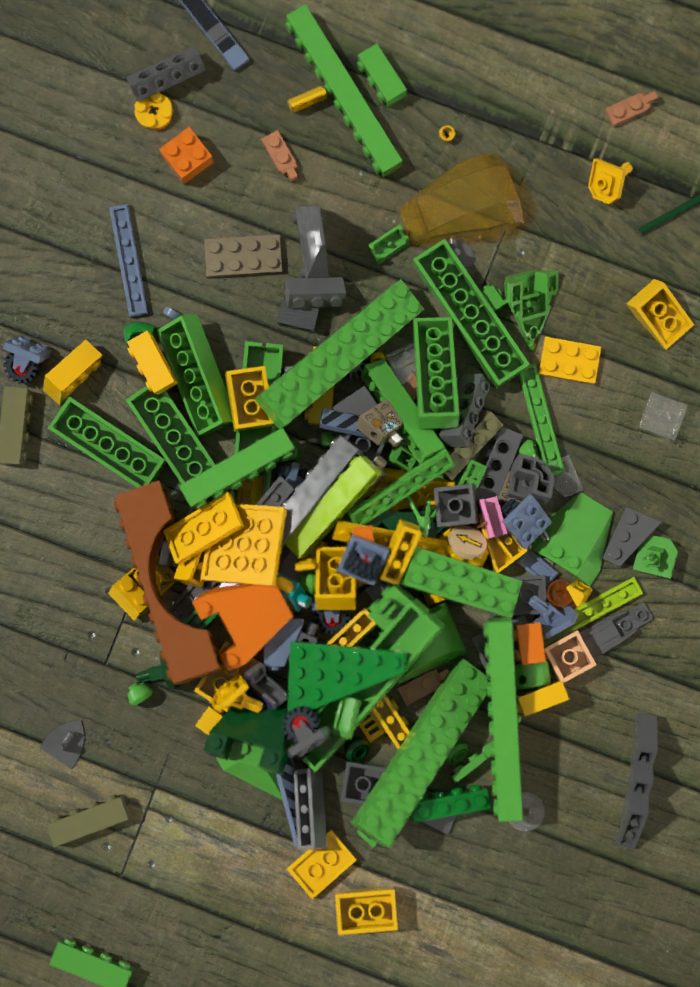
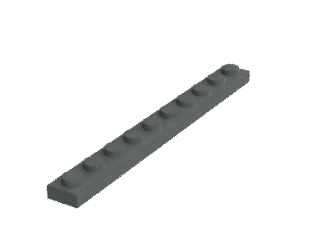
[169,476,295,622]

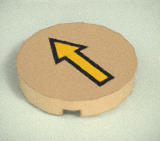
[448,526,487,559]

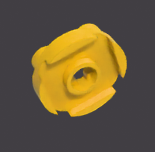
[135,92,173,130]

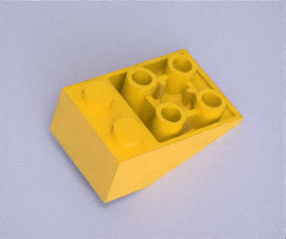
[108,555,178,621]

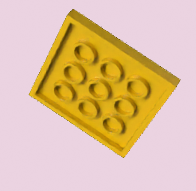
[201,504,287,587]

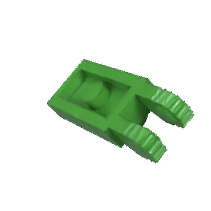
[452,743,491,782]

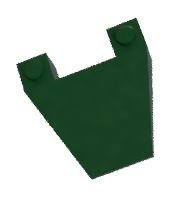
[203,687,288,776]

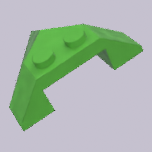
[504,270,559,352]
[216,736,290,800]

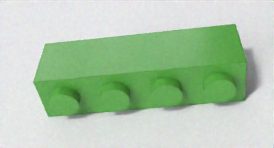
[49,938,134,987]

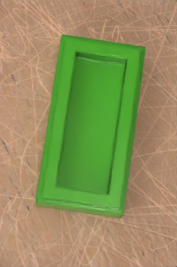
[331,696,361,739]

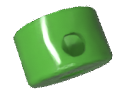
[514,661,551,689]

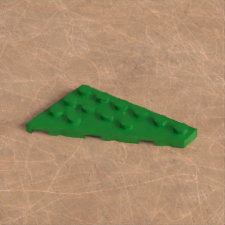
[287,641,407,713]

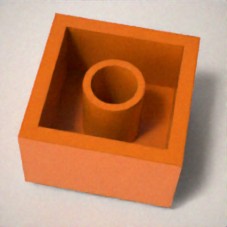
[159,127,214,184]
[512,623,546,665]

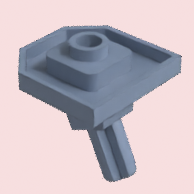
[529,595,578,639]

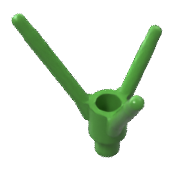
[406,495,436,536]

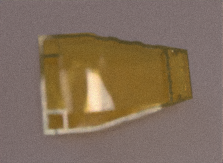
[398,153,524,245]

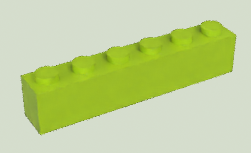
[285,456,382,558]

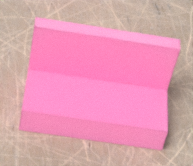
[478,496,508,539]

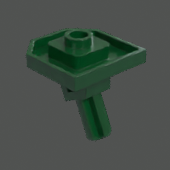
[136,652,179,690]

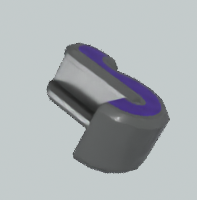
[245,662,288,710]

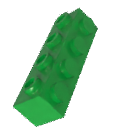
[409,784,490,823]

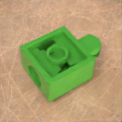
[368,583,415,631]

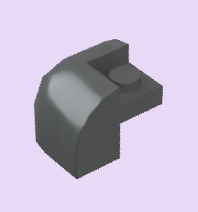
[507,453,554,505]

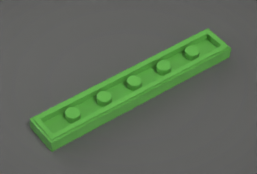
[518,363,565,475]
[346,448,455,525]

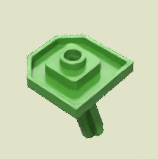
[633,535,678,579]

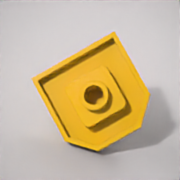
[588,158,633,204]
[211,672,263,713]

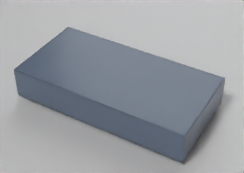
[516,549,558,587]

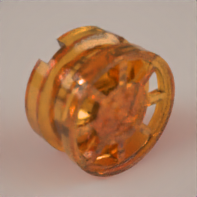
[546,580,572,607]

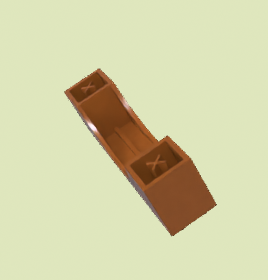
[113,481,225,685]

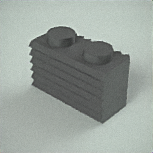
[277,300,319,333]

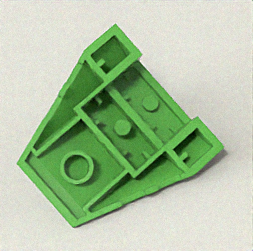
[528,492,613,587]

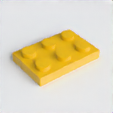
[538,337,601,385]
[287,830,357,899]

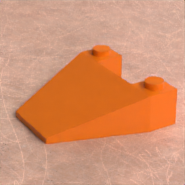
[192,584,293,671]

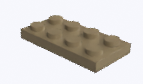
[204,234,282,278]

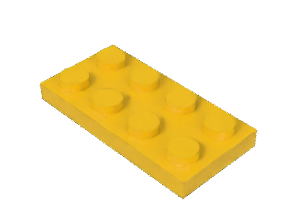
[163,492,244,565]

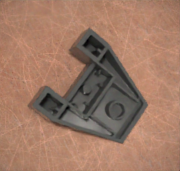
[292,203,329,278]

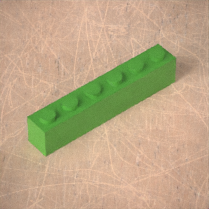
[360,358,445,464]

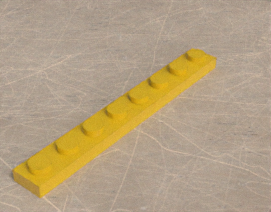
[333,520,488,567]

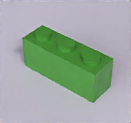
[357,44,407,107]

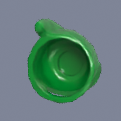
[123,322,160,348]

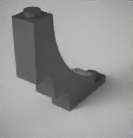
[616,712,658,849]

